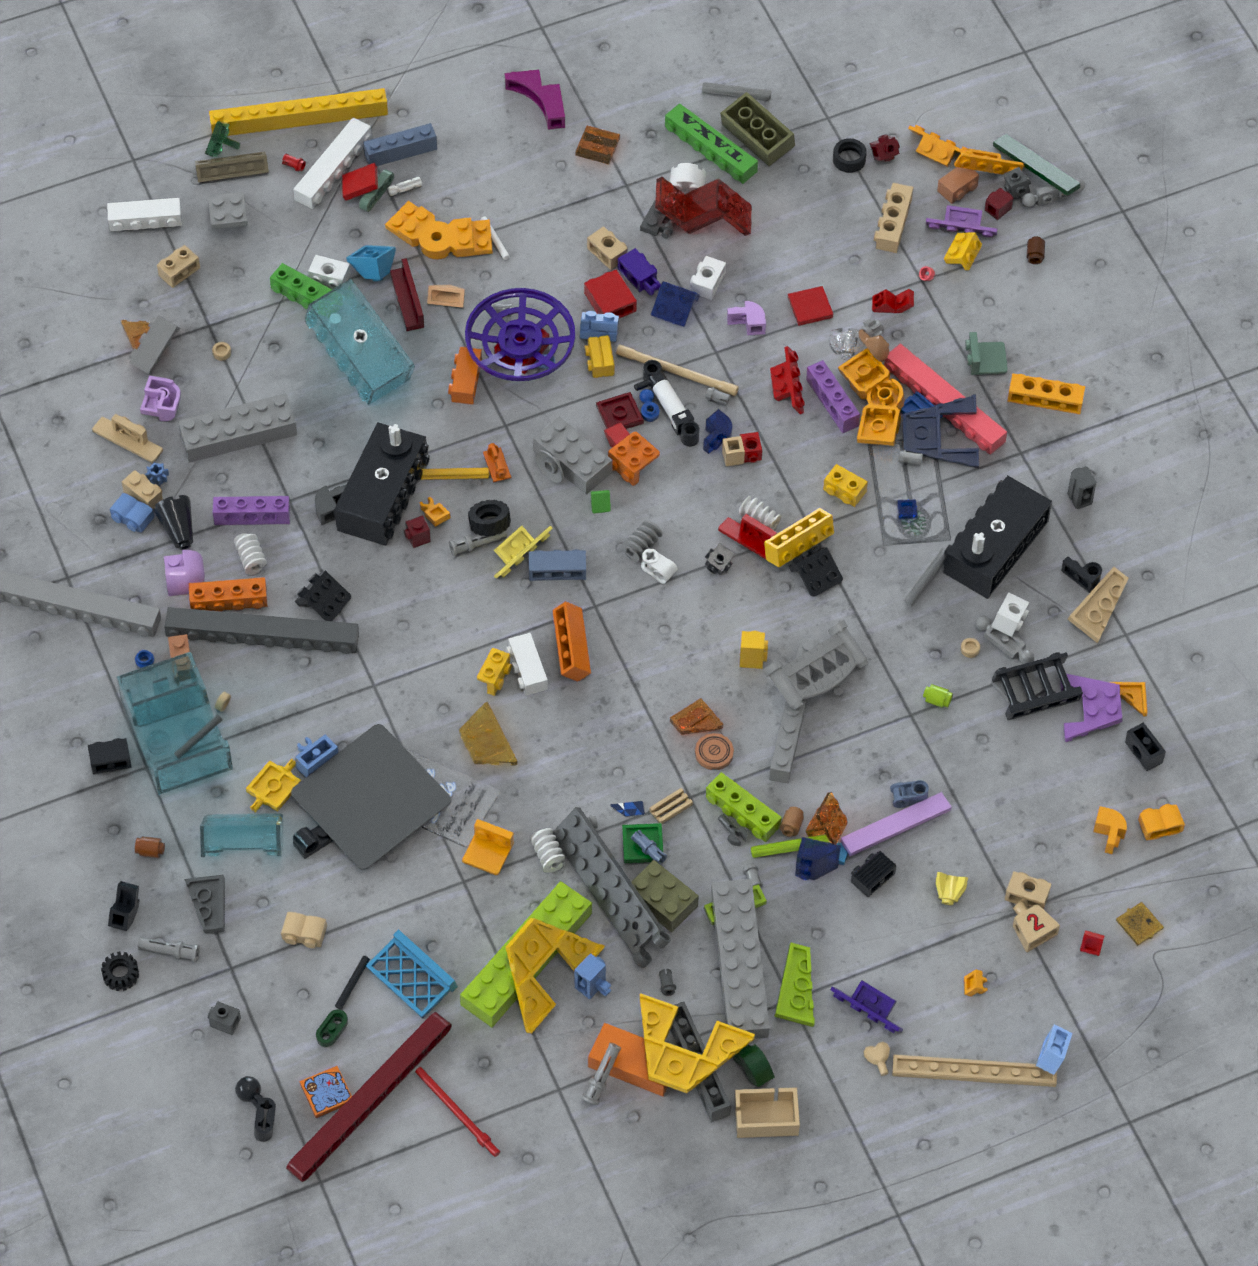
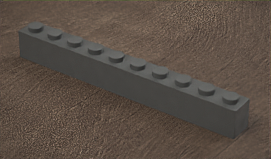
[164,607,359,654]

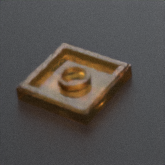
[575,125,620,165]

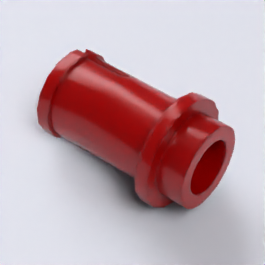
[282,153,306,172]

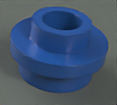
[135,650,154,669]

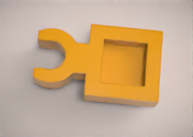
[419,497,451,527]

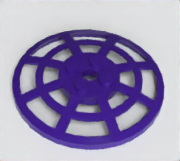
[465,288,575,381]

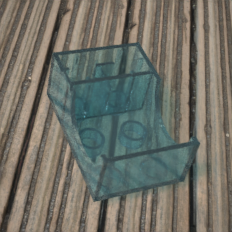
[117,652,233,795]

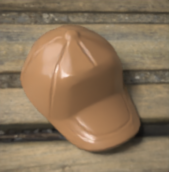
[858,329,889,362]

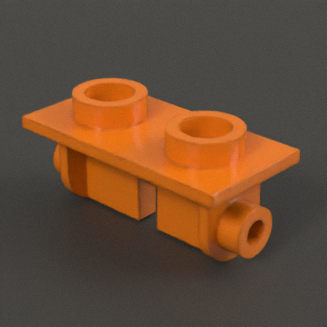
[483,443,511,482]

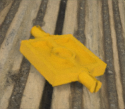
[246,759,301,812]

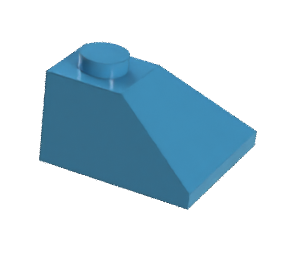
[346,245,396,281]

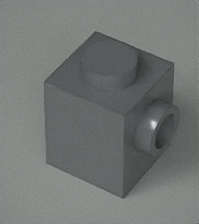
[208,1001,241,1035]

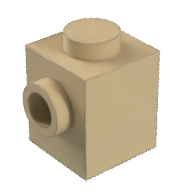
[722,436,745,467]

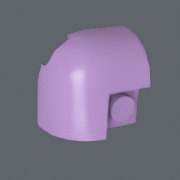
[140,376,181,421]
[164,550,205,596]

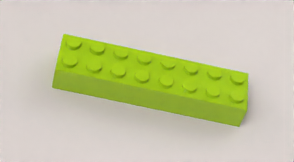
[460,881,592,1028]

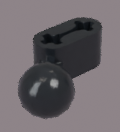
[235,1076,276,1142]

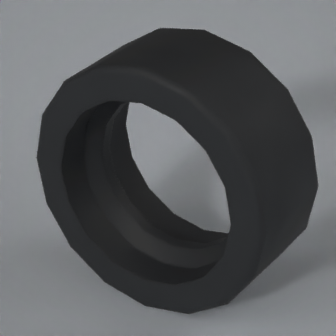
[833,138,867,173]

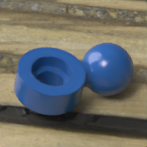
[639,389,660,422]

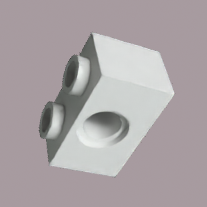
[308,255,351,291]
[690,256,726,300]
[991,592,1029,637]

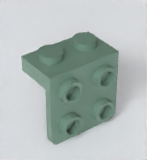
[965,332,1008,375]

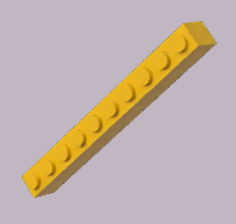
[209,88,388,138]

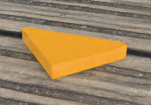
[1110,682,1147,716]

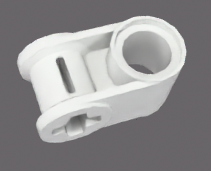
[641,549,678,584]

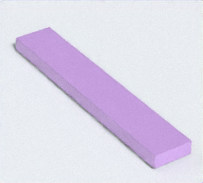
[840,792,952,857]

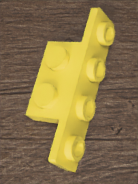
[494,526,553,578]

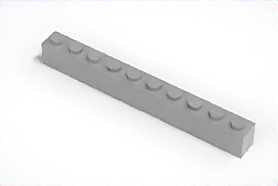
[0,570,161,637]

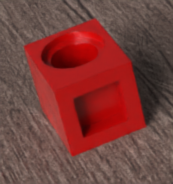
[740,432,762,463]

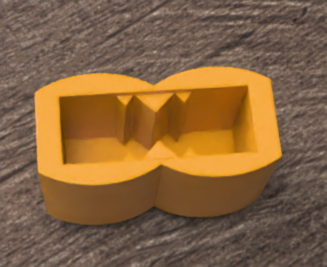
[1138,804,1185,840]

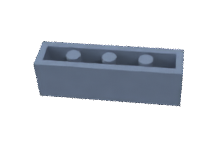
[363,123,437,166]

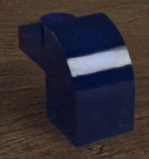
[703,409,732,454]

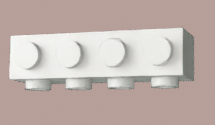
[107,198,182,231]

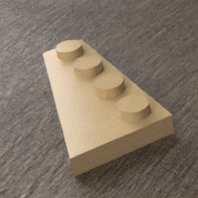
[1067,567,1129,643]

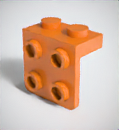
[608,432,660,486]

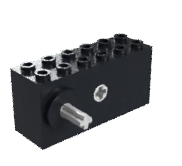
[334,422,430,546]
[943,475,1052,599]

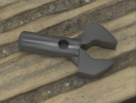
[718,814,747,846]

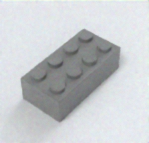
[533,416,612,494]

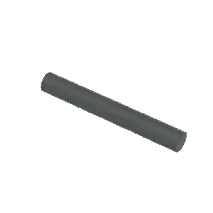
[174,714,223,759]

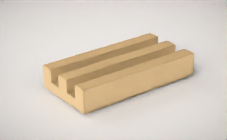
[649,788,693,824]

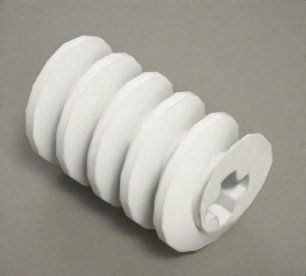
[739,495,782,530]
[234,533,267,575]
[530,828,565,873]

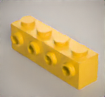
[764,508,834,567]

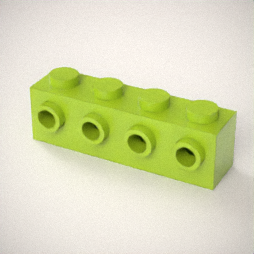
[706,772,782,842]

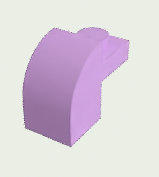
[727,301,766,335]

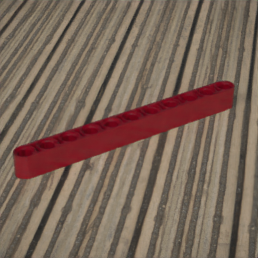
[286,1012,452,1182]

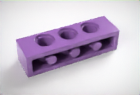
[806,360,860,434]
[213,496,290,525]

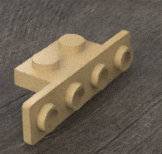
[92,414,163,463]

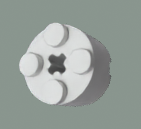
[669,163,706,202]

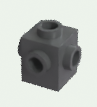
[1003,167,1031,199]

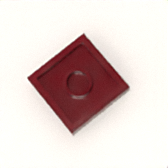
[596,392,644,429]

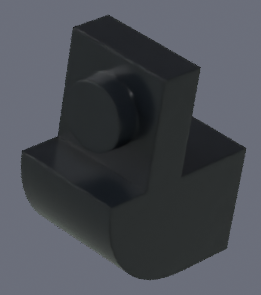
[108,881,140,931]

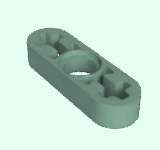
[359,169,394,212]

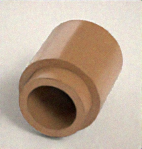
[779,806,804,837]

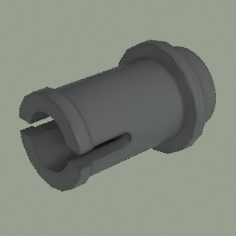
[659,969,676,996]

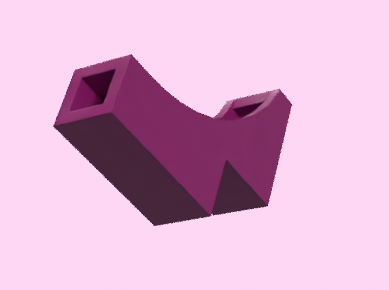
[504,69,565,130]

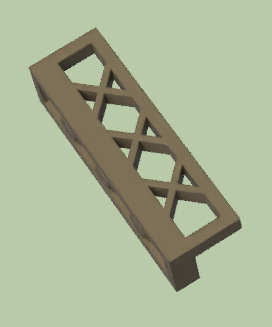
[195,151,269,183]

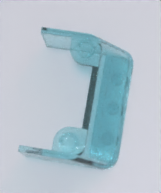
[200,813,284,857]

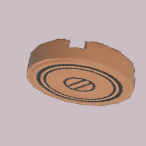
[695,733,734,770]

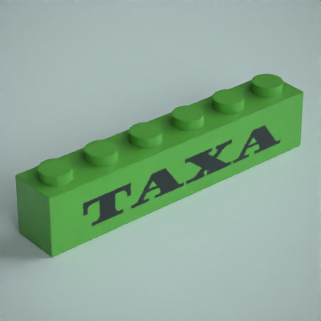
[665,103,758,184]

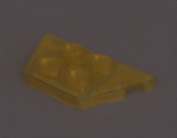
[459,702,518,766]

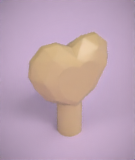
[864,1042,890,1076]

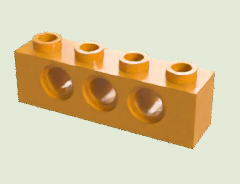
[1007,373,1085,414]

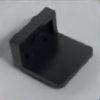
[788,546,843,597]
[294,570,351,621]

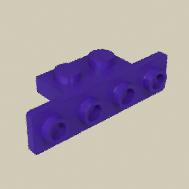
[830,980,903,1033]

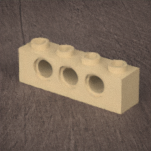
[874,183,914,253]

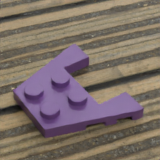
[1060,674,1122,742]

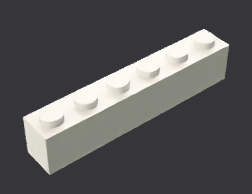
[293,118,372,209]

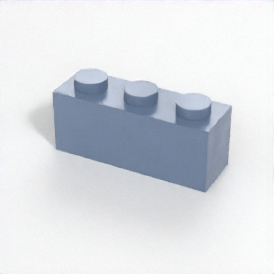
[529,549,586,581]

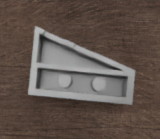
[129,315,181,374]

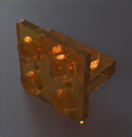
[805,792,848,846]

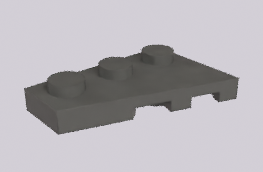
[184,875,225,934]

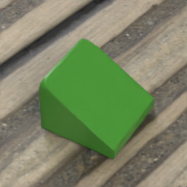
[591,490,611,513]

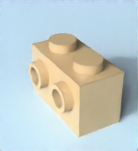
[157,245,200,288]
[121,470,163,509]

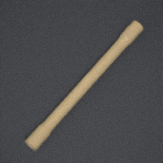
[616,344,739,396]

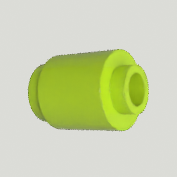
[923,684,953,708]

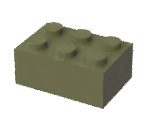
[632,860,699,933]

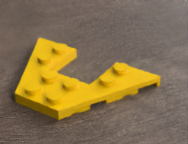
[505,918,605,1034]
[640,993,755,1093]

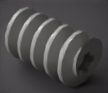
[622,520,663,562]

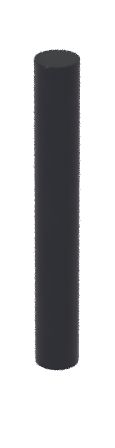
[335,956,370,1009]

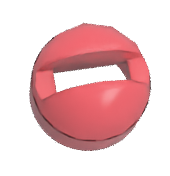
[919,266,935,281]

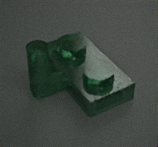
[205,121,240,157]

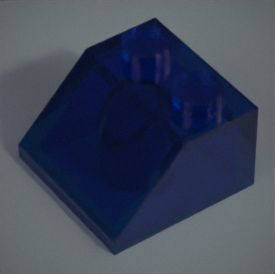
[795,837,841,880]

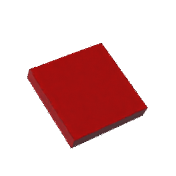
[342,163,378,201]
[788,286,834,326]

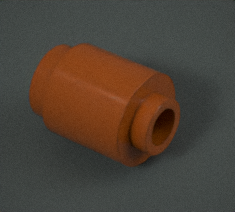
[135,836,165,858]

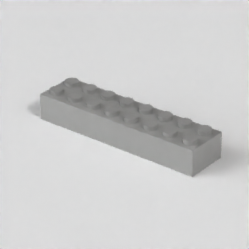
[711,879,769,1038]

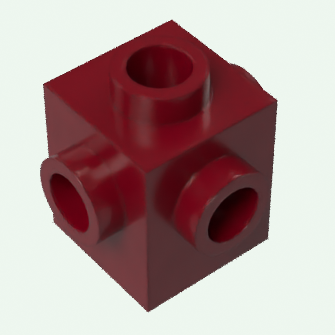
[869,134,900,161]

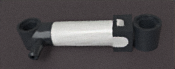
[634,360,700,447]

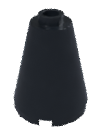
[153,495,193,550]

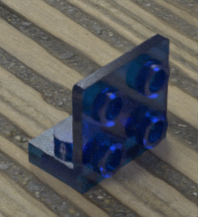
[651,281,700,327]

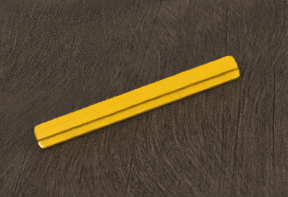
[421,467,489,480]

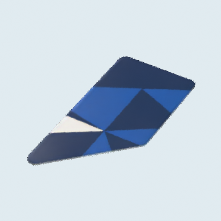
[610,801,645,817]

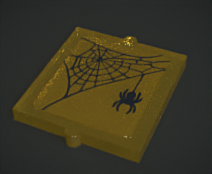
[1116,902,1164,946]

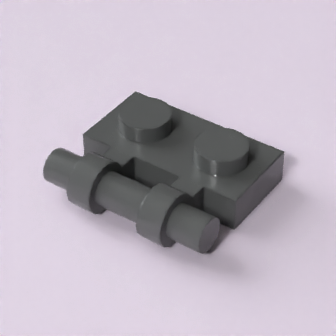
[640,200,682,239]

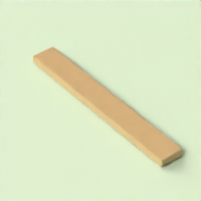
[892,1055,1057,1087]

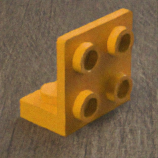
[462,819,514,875]

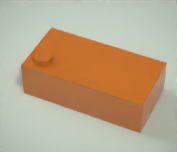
[588,1023,668,1096]

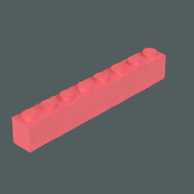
[884,343,1007,455]

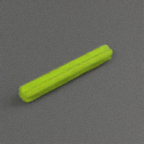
[751,834,829,858]

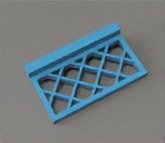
[366,929,458,1019]

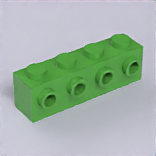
[270,263,343,320]

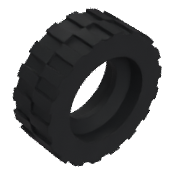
[468,500,511,536]

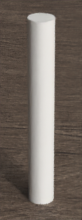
[480,216,510,260]

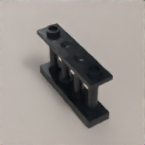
[992,652,1083,720]

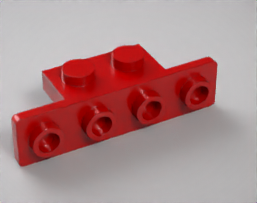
[770,346,805,415]
[718,514,777,559]

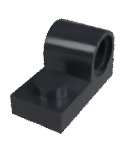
[1061,556,1102,593]
[293,825,333,859]

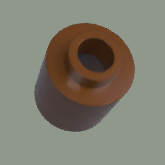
[1026,236,1045,264]

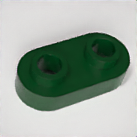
[316,1009,348,1047]

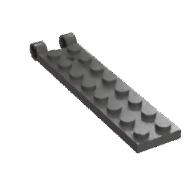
[552,807,671,968]

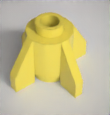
[936,872,968,905]

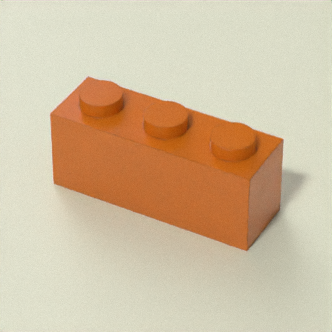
[448,347,482,405]

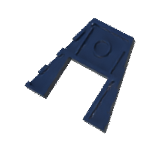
[902,394,979,468]

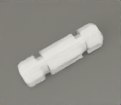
[387,177,422,196]

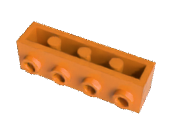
[189,577,268,612]
[552,601,591,682]

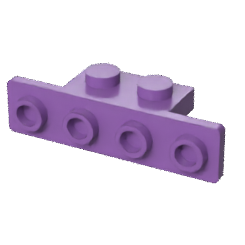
[926,205,998,237]

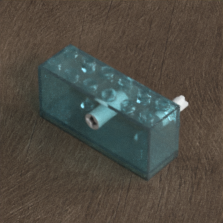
[305,279,415,405]

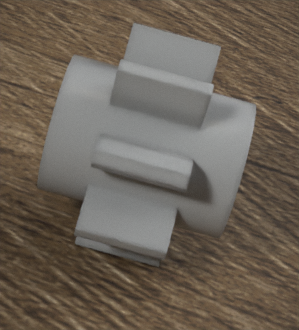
[862,319,884,337]

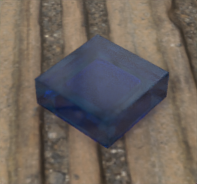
[897,499,918,519]

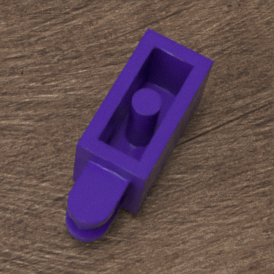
[618,248,662,296]

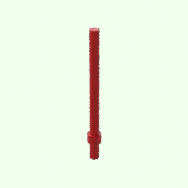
[415,1067,500,1157]

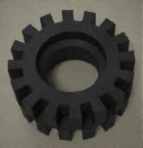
[101,951,139,991]

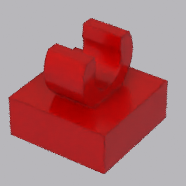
[1080,930,1105,956]

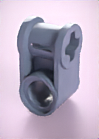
[890,780,929,808]

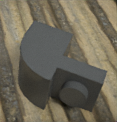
[315,484,347,525]

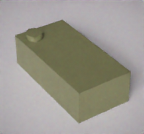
[720,92,795,167]

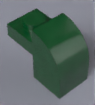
[733,1044,775,1087]

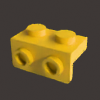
[944,232,982,270]
[477,648,512,696]

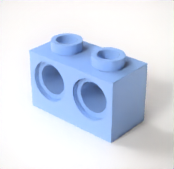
[1036,1024,1073,1075]

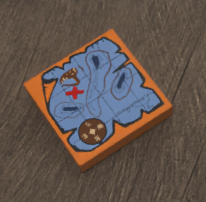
[299,1066,352,1118]

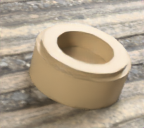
[212,342,231,361]
[961,638,980,658]
[215,691,231,711]

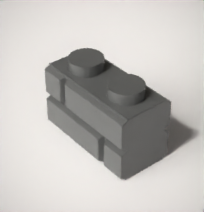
[1067,466,1097,509]

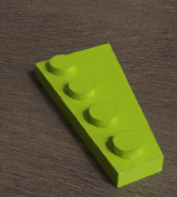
[774,942,815,1027]

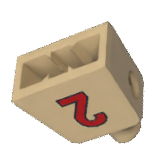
[1013,902,1060,952]

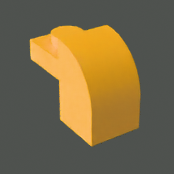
[1093,806,1127,854]

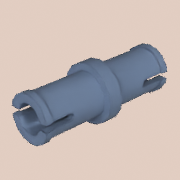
[631,830,667,865]

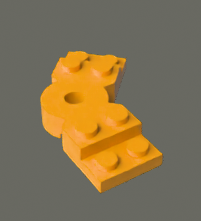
[385,200,493,259]
[838,348,905,446]

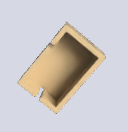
[734,1088,800,1138]

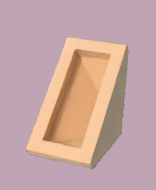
[427,285,465,308]

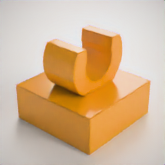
[964,969,988,997]

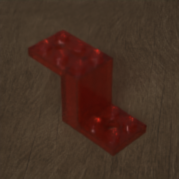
[655,177,752,236]

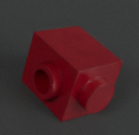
[984,188,1014,220]
[403,515,431,548]

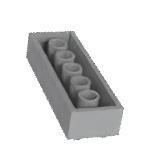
[178,393,297,463]

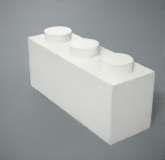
[506,633,548,696]

